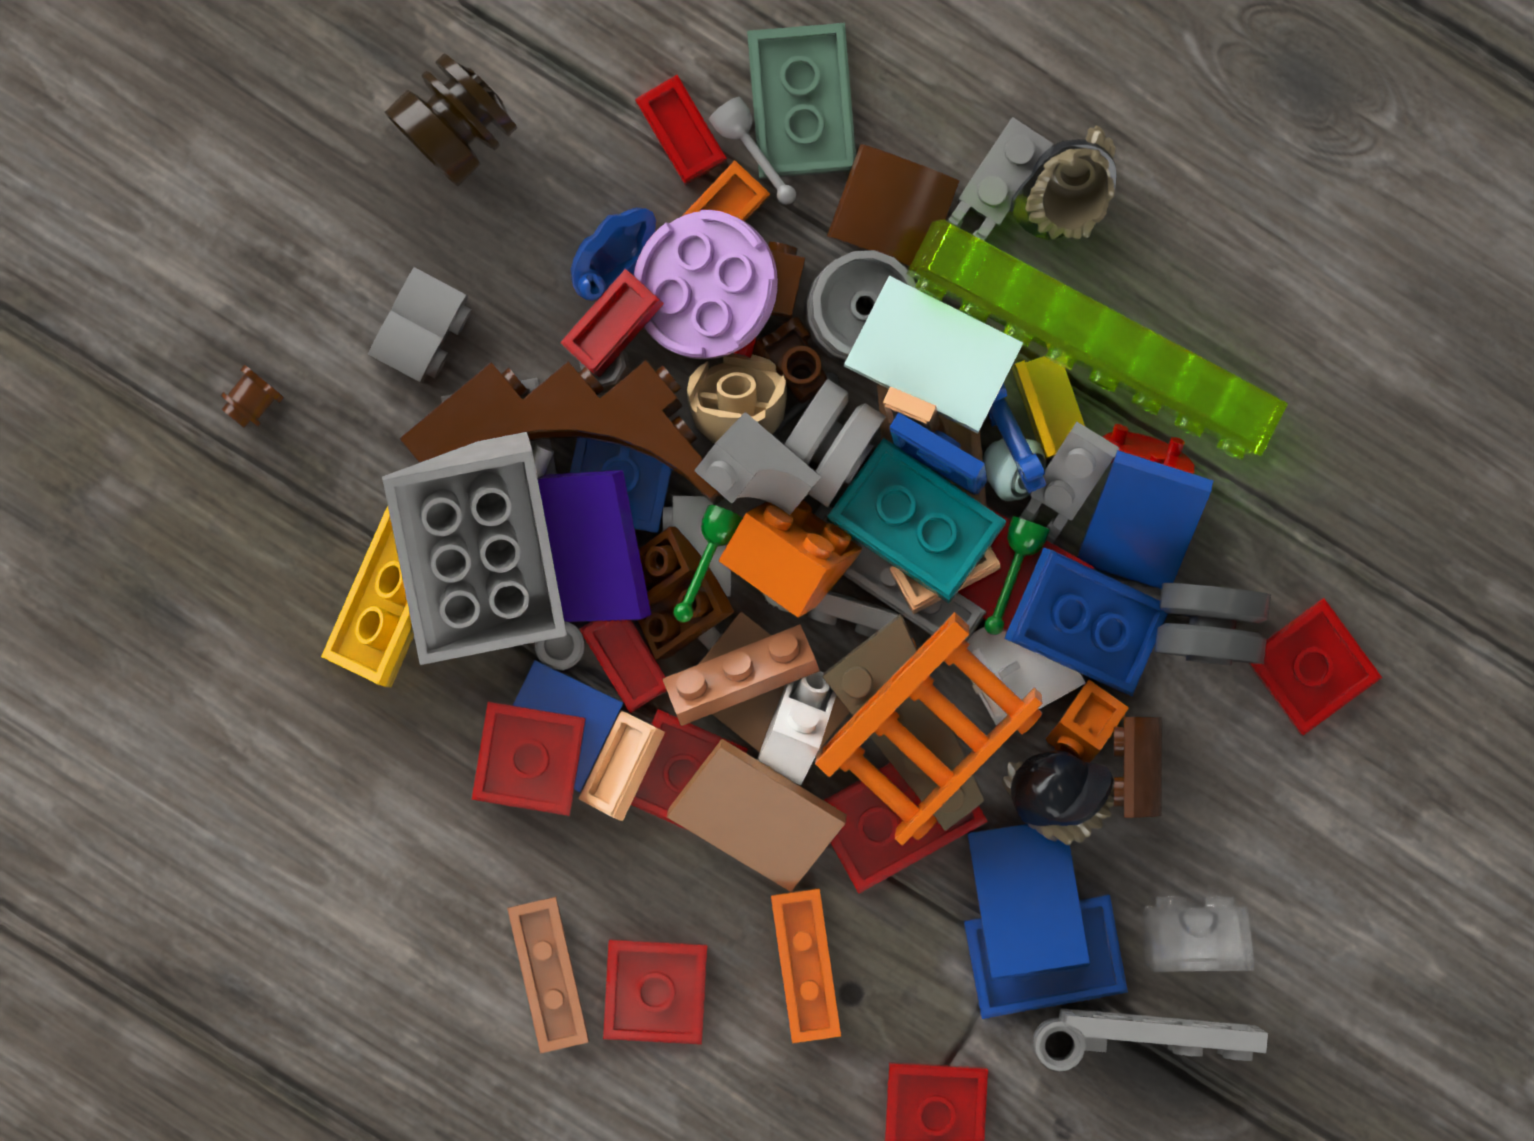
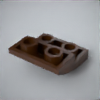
[827,144,960,273]
[638,526,734,660]
[1113,717,1162,818]

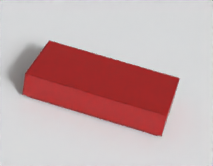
[635,75,727,185]
[560,269,664,377]
[579,620,667,713]

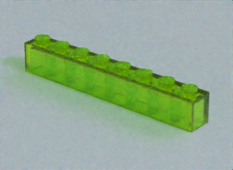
[906,219,1288,460]

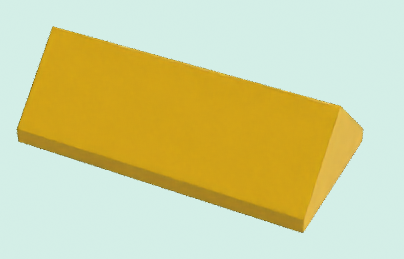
[321,506,414,687]

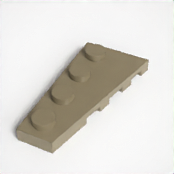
[822,614,984,831]

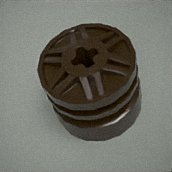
[384,53,517,187]

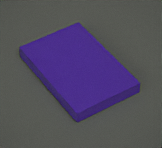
[538,470,651,622]

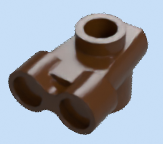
[752,317,828,403]

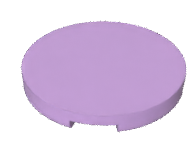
[634,210,778,359]

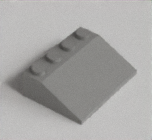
[382,432,567,665]

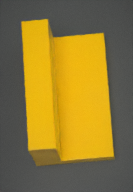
[1012,351,1085,460]

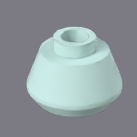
[983,438,1047,501]

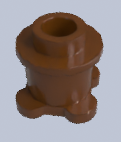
[220,364,284,428]

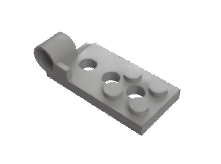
[1032,1008,1268,1071]

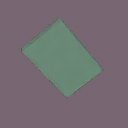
[747,23,856,179]

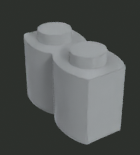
[368,267,472,384]

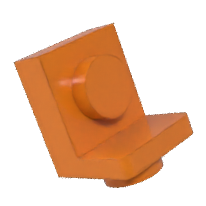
[1046,679,1129,763]

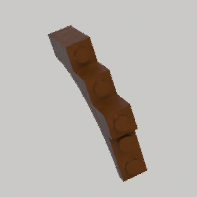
[399,360,725,505]

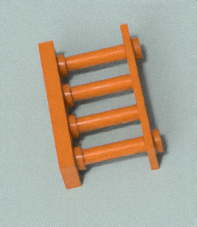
[815,612,1043,846]

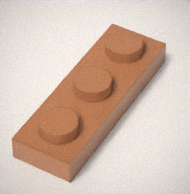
[662,624,820,726]
[507,896,589,1054]

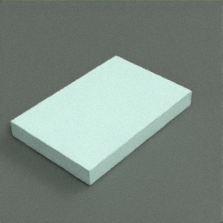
[844,276,1023,434]

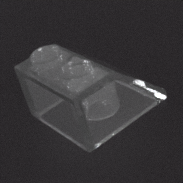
[1143,896,1254,972]

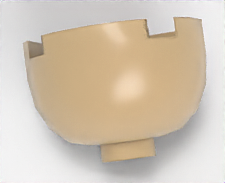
[687,354,787,444]

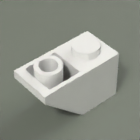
[757,671,836,785]

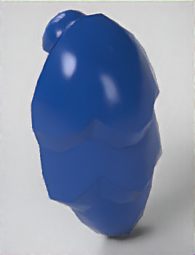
[571,208,656,301]

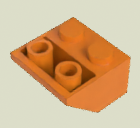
[718,500,863,618]

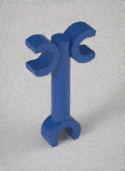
[988,383,1047,494]

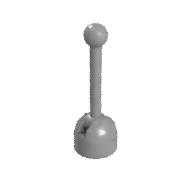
[709,97,796,205]

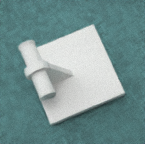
[967,627,1086,726]

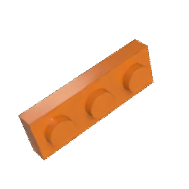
[771,888,841,1044]

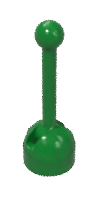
[673,505,743,622]
[985,516,1050,635]

